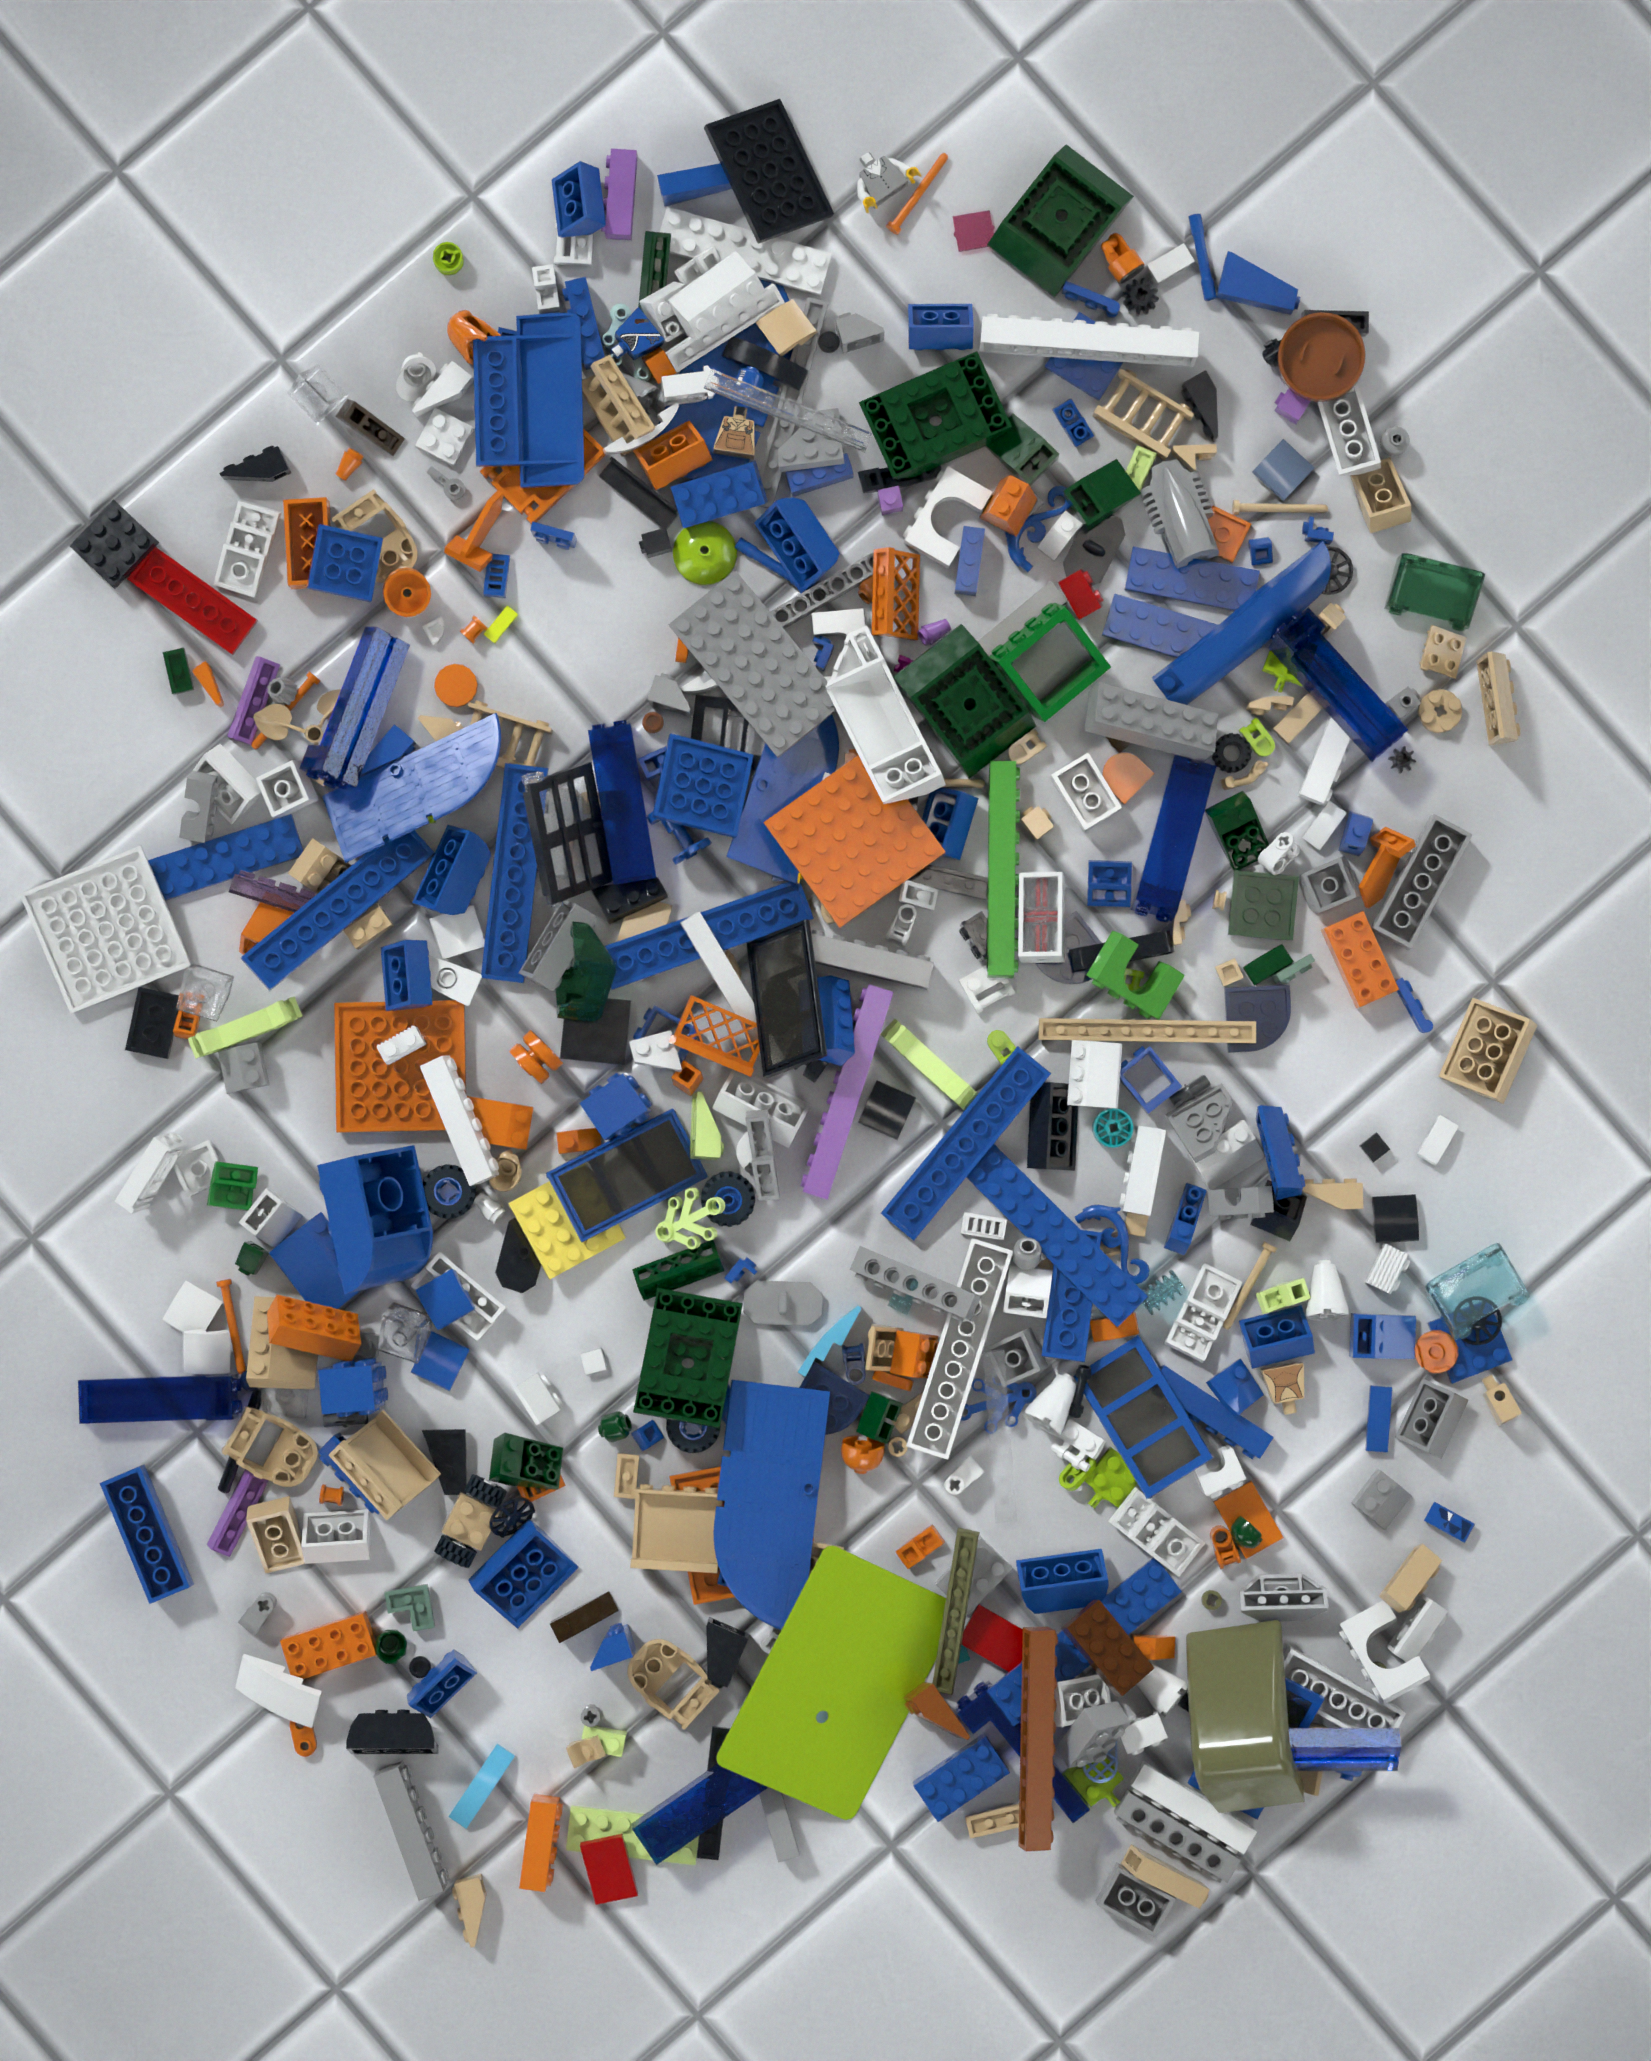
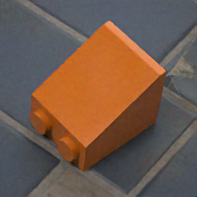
[979,475,1038,537]
[239,893,300,954]

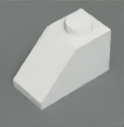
[1038,510,1082,561]

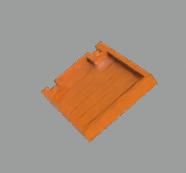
[480,428,606,525]

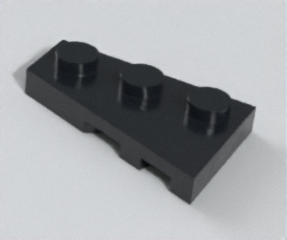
[591,877,668,924]
[422,1429,467,1495]

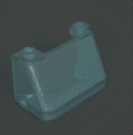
[1425,1243,1530,1340]

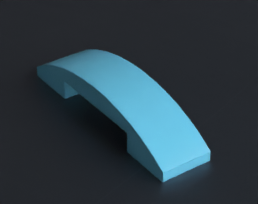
[448,1744,515,1829]

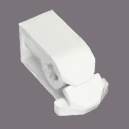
[661,366,719,406]

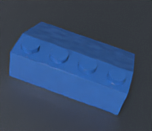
[269,1212,363,1309]
[468,1519,579,1629]

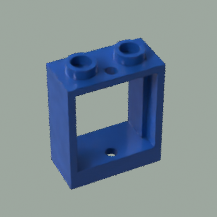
[633,1005,701,1064]
[1120,1046,1182,1114]

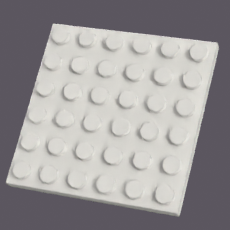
[20,845,192,1014]

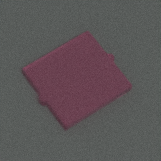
[952,210,995,252]

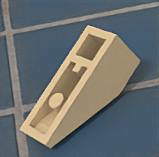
[1310,603,1346,639]

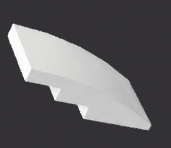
[213,500,281,598]
[1164,1263,1242,1363]
[1109,1487,1205,1577]
[235,1654,322,1728]

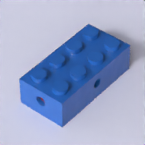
[671,460,768,528]
[913,1733,1010,1822]

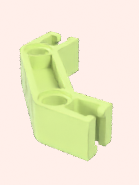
[188,996,302,1059]
[880,1019,978,1111]

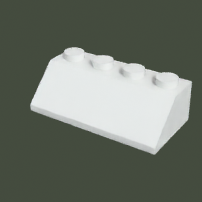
[667,251,765,340]
[1318,383,1381,476]
[712,1069,811,1148]
[1119,1126,1166,1216]

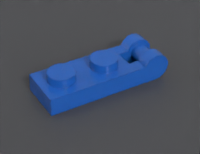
[1062,281,1120,318]
[1396,977,1433,1033]

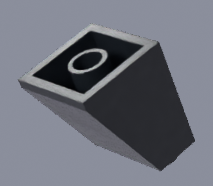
[706,1617,749,1689]

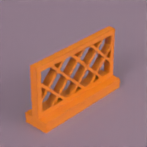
[872,547,920,641]
[669,995,760,1077]

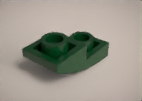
[1243,944,1294,986]

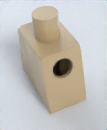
[1482,1374,1522,1426]

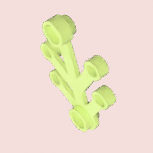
[656,1187,725,1249]

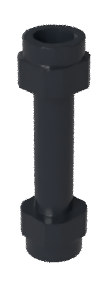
[1068,1365,1092,1418]

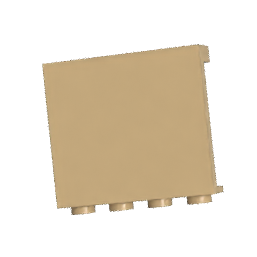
[329,1410,441,1520]
[630,1484,723,1573]

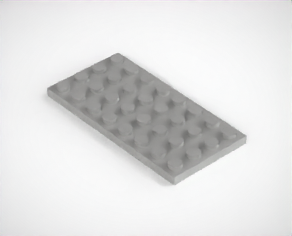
[668,570,836,758]

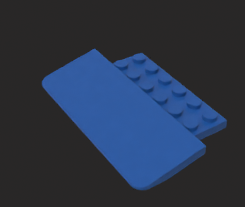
[473,312,584,489]

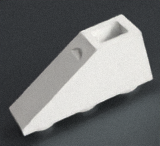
[412,361,474,417]

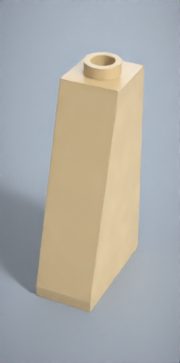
[1121,1844,1210,1909]

